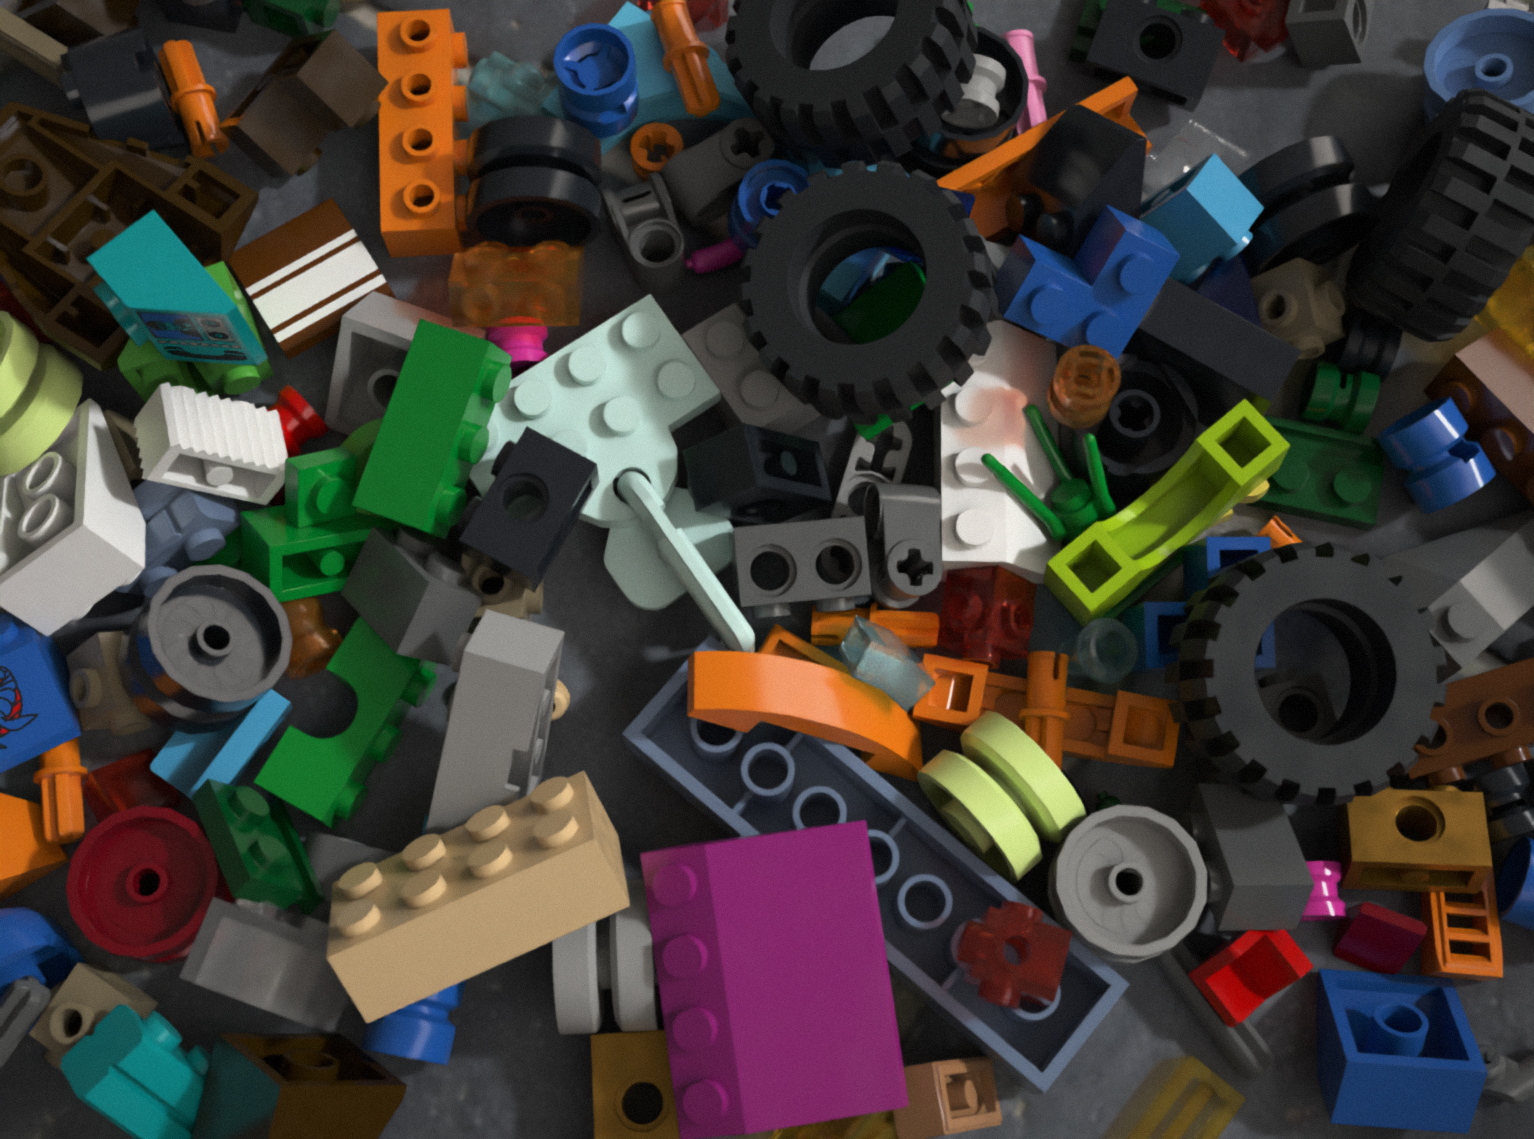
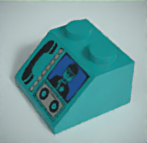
[86,209,268,366]

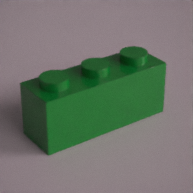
[352,319,512,539]

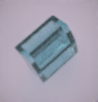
[838,615,936,712]

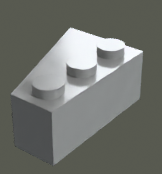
[425,609,565,835]

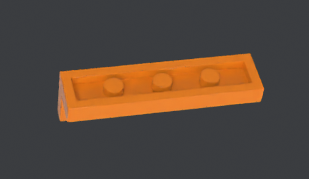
[937,76,1152,243]

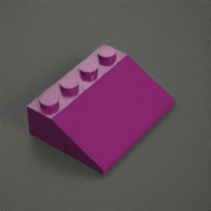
[640,820,909,1139]

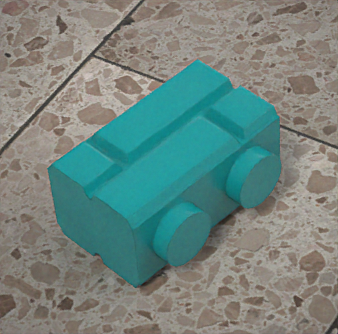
[60,1004,212,1139]

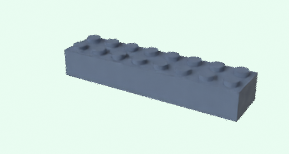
[622,634,1130,1095]

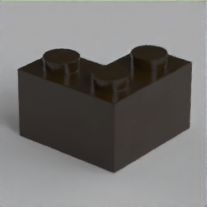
[218,29,389,178]

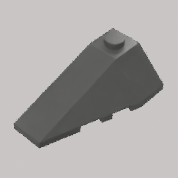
[1381,508,1534,684]

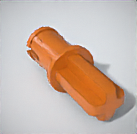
[650,0,720,118]
[158,40,230,159]
[811,602,939,653]
[1018,651,1071,771]
[33,712,89,844]

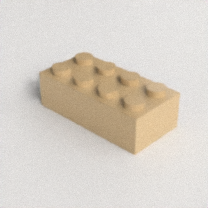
[326,770,630,1024]

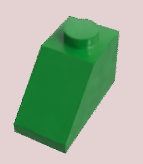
[240,505,394,603]

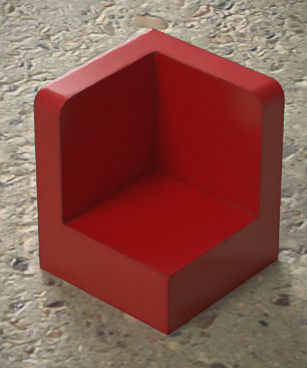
[1188,930,1313,1028]

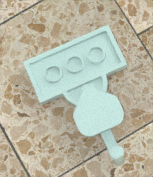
[468,294,755,653]

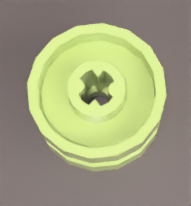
[0,310,83,477]
[916,710,1087,884]

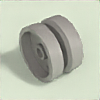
[1044,805,1207,966]
[552,878,659,1035]

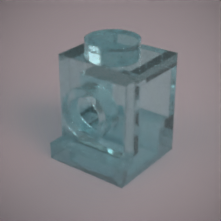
[468,51,558,123]

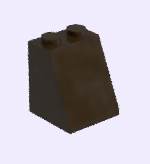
[192,1033,407,1139]

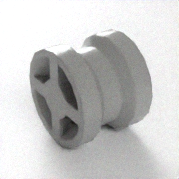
[941,54,1006,129]

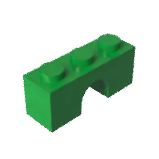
[254,615,437,831]

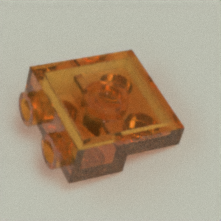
[448,241,586,327]

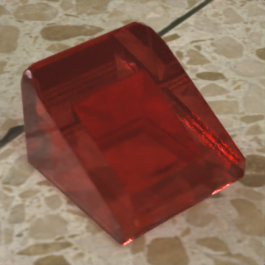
[83,747,182,823]

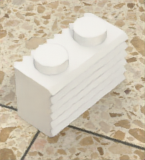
[133,382,288,505]

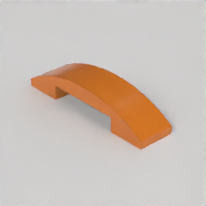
[687,651,923,782]
[912,653,1180,769]

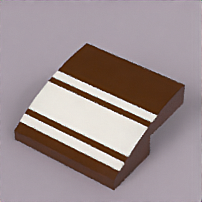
[228,197,396,360]

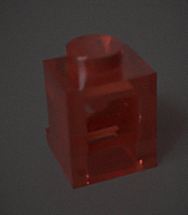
[1198,0,1290,63]

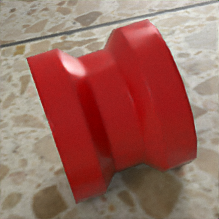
[267,384,329,458]

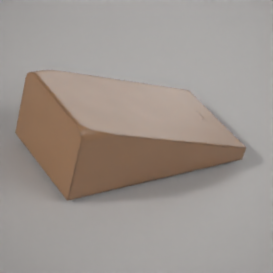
[893,1056,1002,1139]

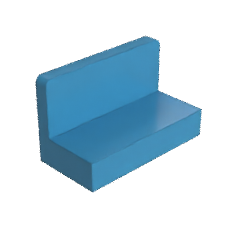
[150,689,293,801]

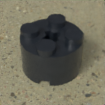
[60,25,186,153]
[1059,354,1198,500]

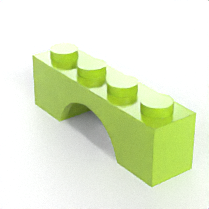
[1043,399,1290,630]

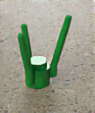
[981,404,1118,543]

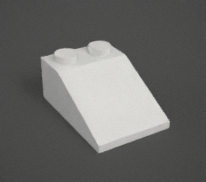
[0,398,146,637]

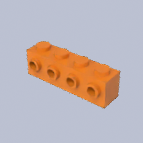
[377,9,470,258]

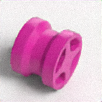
[485,314,550,380]
[1299,861,1347,922]

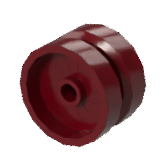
[66,805,239,965]

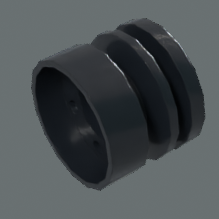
[891,26,1029,181]

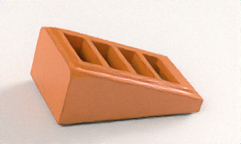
[1421,848,1503,982]

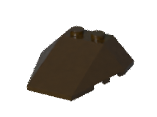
[0,101,259,371]

